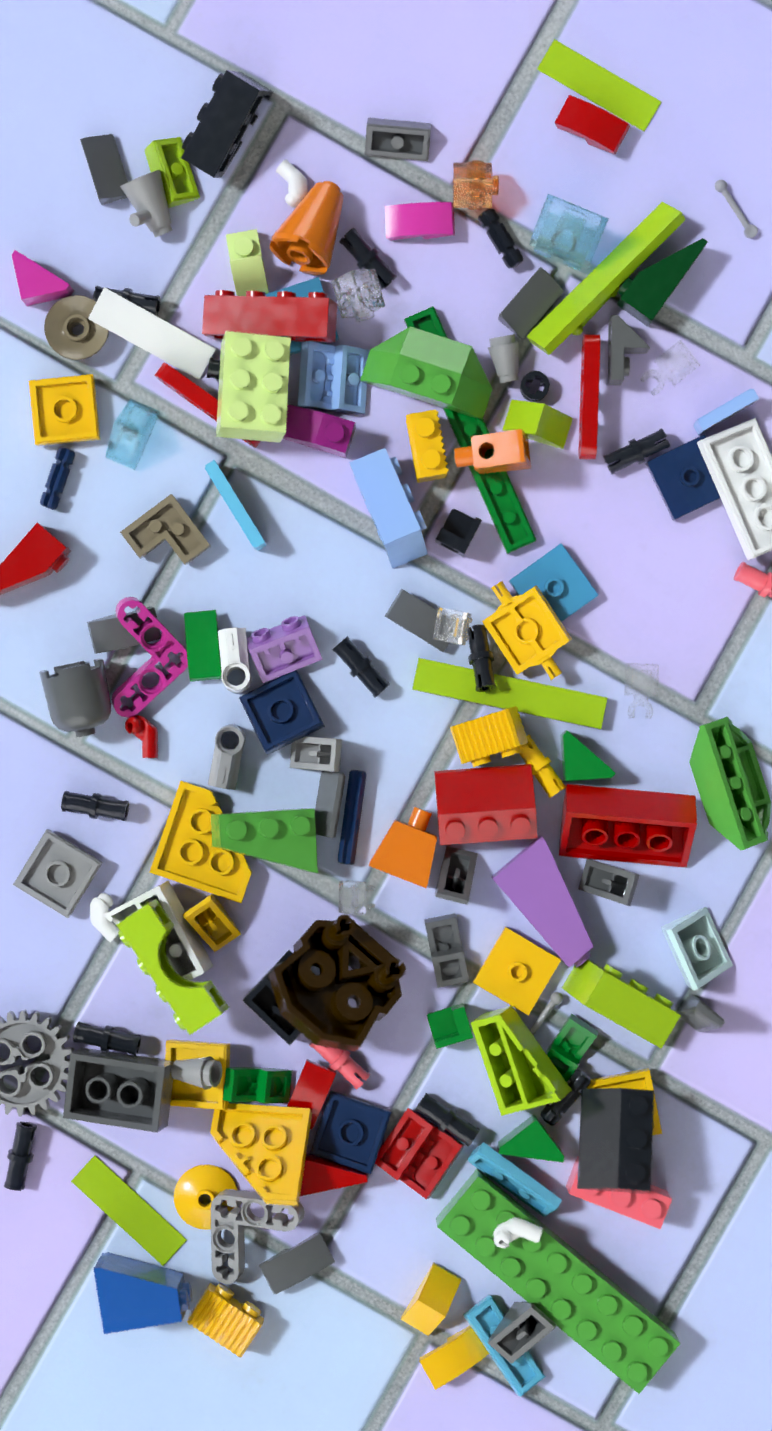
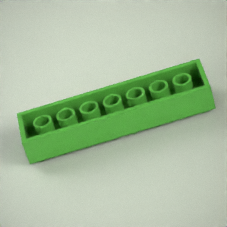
[436,1169,681,1394]

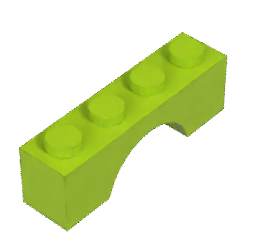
[117,899,229,1035]

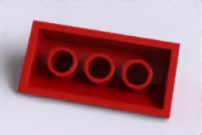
[559,784,697,868]

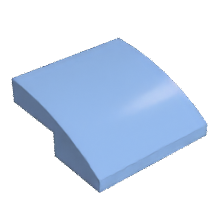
[298,341,369,414]

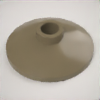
[44,295,109,360]

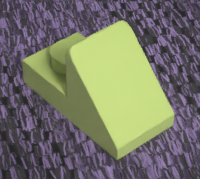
[226,229,269,296]

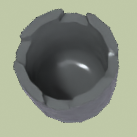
[39,659,111,737]

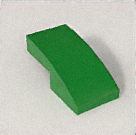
[184,610,222,682]
[545,1013,598,1082]
[223,1067,292,1104]

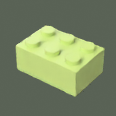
[216,331,291,443]

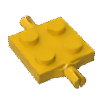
[482,581,572,680]

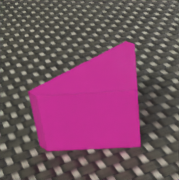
[12,250,74,306]

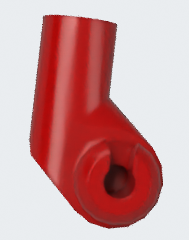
[125,715,158,758]

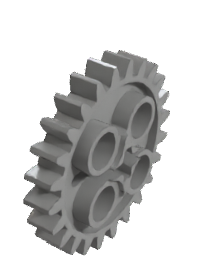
[0,1009,74,1117]

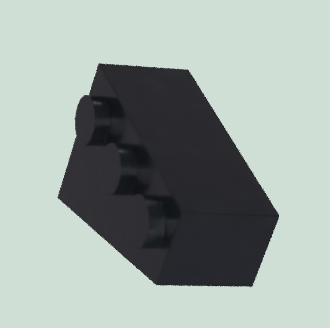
[181,70,274,178]

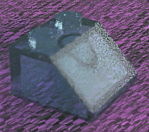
[529,194,609,270]

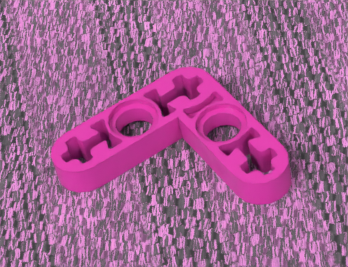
[111,597,188,718]

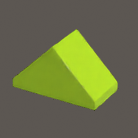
[502,400,573,449]

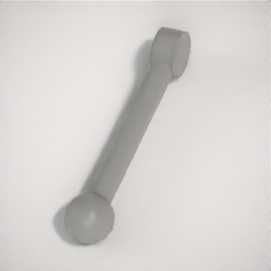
[715,180,757,239]
[530,992,563,1036]

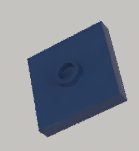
[645,434,720,521]
[239,670,325,755]
[310,1090,392,1174]

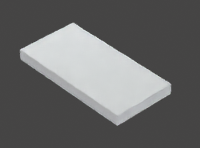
[697,418,772,560]

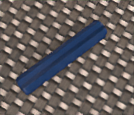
[337,770,367,865]

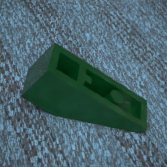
[617,238,708,327]

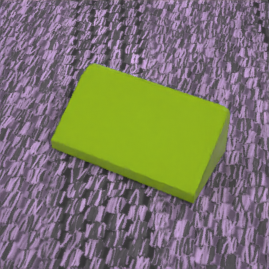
[144,137,200,208]

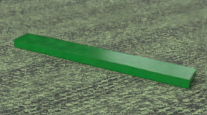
[404,306,537,554]

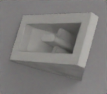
[290,737,342,772]

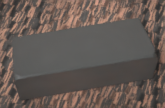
[364,118,431,161]
[80,134,128,205]
[498,267,564,340]
[315,771,346,838]

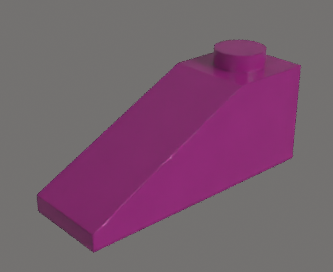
[283,404,356,458]

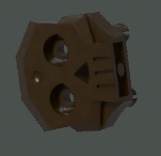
[268,914,406,1051]

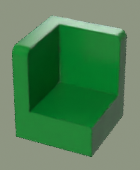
[427,1003,473,1049]

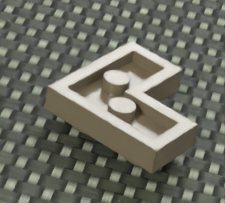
[120,494,211,565]

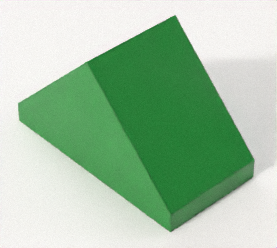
[560,730,616,781]
[497,1114,564,1163]

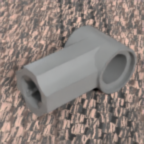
[208,724,246,790]

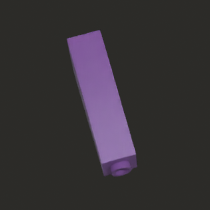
[491,835,594,968]

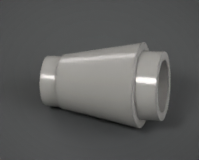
[487,334,519,383]
[171,1057,222,1090]

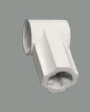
[218,627,252,693]

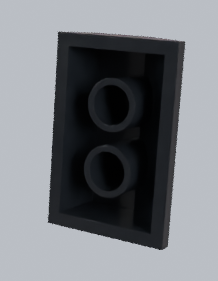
[577,1088,654,1194]

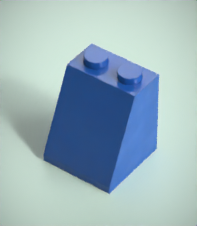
[93,1252,193,1334]

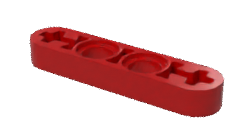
[578,334,600,460]
[154,362,261,448]

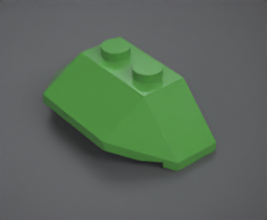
[360,326,492,420]
[689,717,771,850]

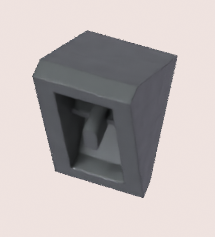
[435,846,478,905]
[578,859,640,906]
[488,1302,556,1364]

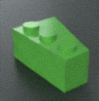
[211,808,318,874]

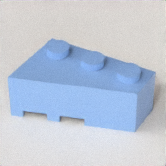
[349,448,428,569]

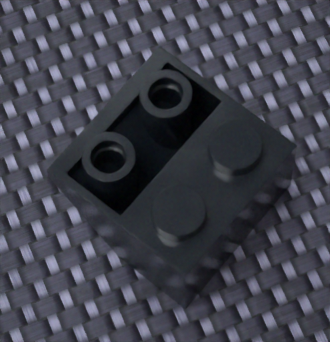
[242,950,316,1045]

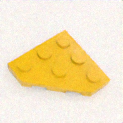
[149,780,252,903]
[210,1103,312,1206]

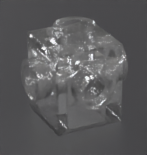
[331,269,385,322]

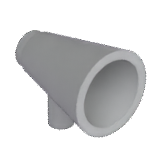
[120,170,172,237]

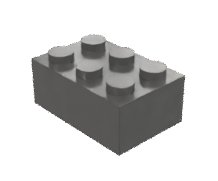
[63,1048,174,1133]

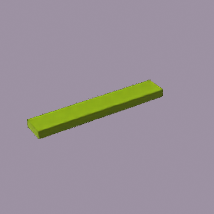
[526,202,686,355]
[412,658,608,729]

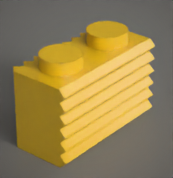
[406,410,449,483]
[450,706,528,767]
[187,1283,264,1358]

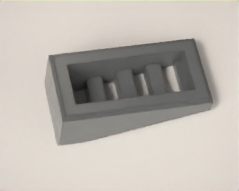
[676,994,725,1032]

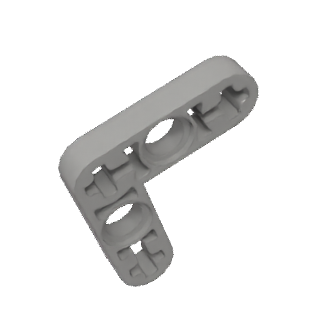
[211,1189,305,1284]

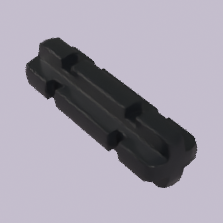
[478,208,523,269]
[540,1069,591,1126]

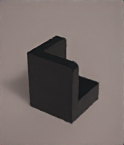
[435,509,482,557]

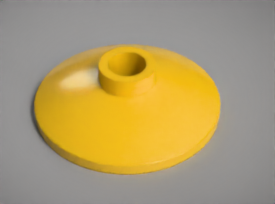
[174,1164,237,1230]

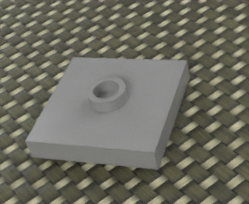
[13,829,103,918]

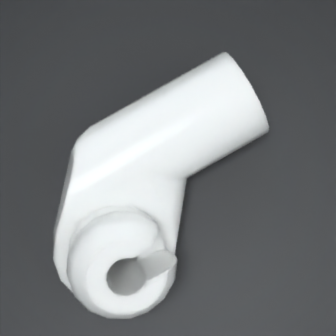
[276,159,308,208]
[90,893,120,943]
[493,1217,543,1248]

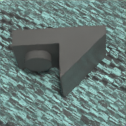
[608,315,650,385]

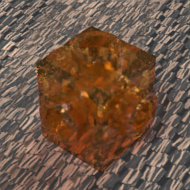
[453,160,499,210]

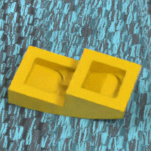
[419,1326,489,1390]

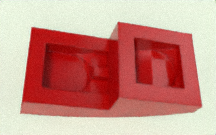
[554,95,630,154]
[287,1059,337,1130]

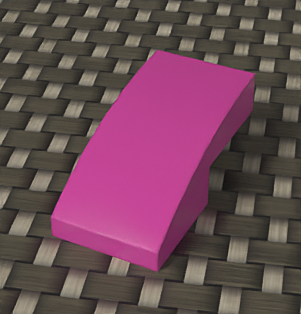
[385,202,455,241]

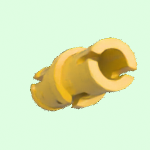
[519,734,566,799]

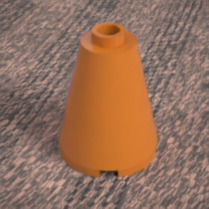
[269,181,344,275]

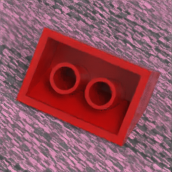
[434,764,537,845]

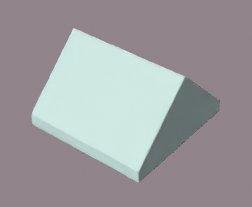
[661,907,733,990]

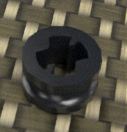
[520,371,550,402]

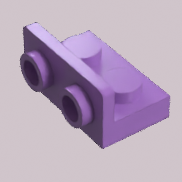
[247,616,323,683]

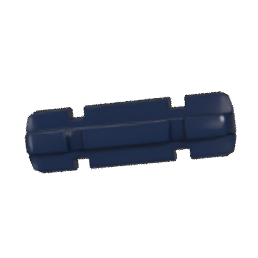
[40,447,75,510]

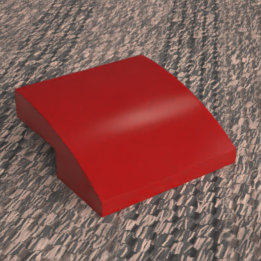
[375,1108,465,1199]

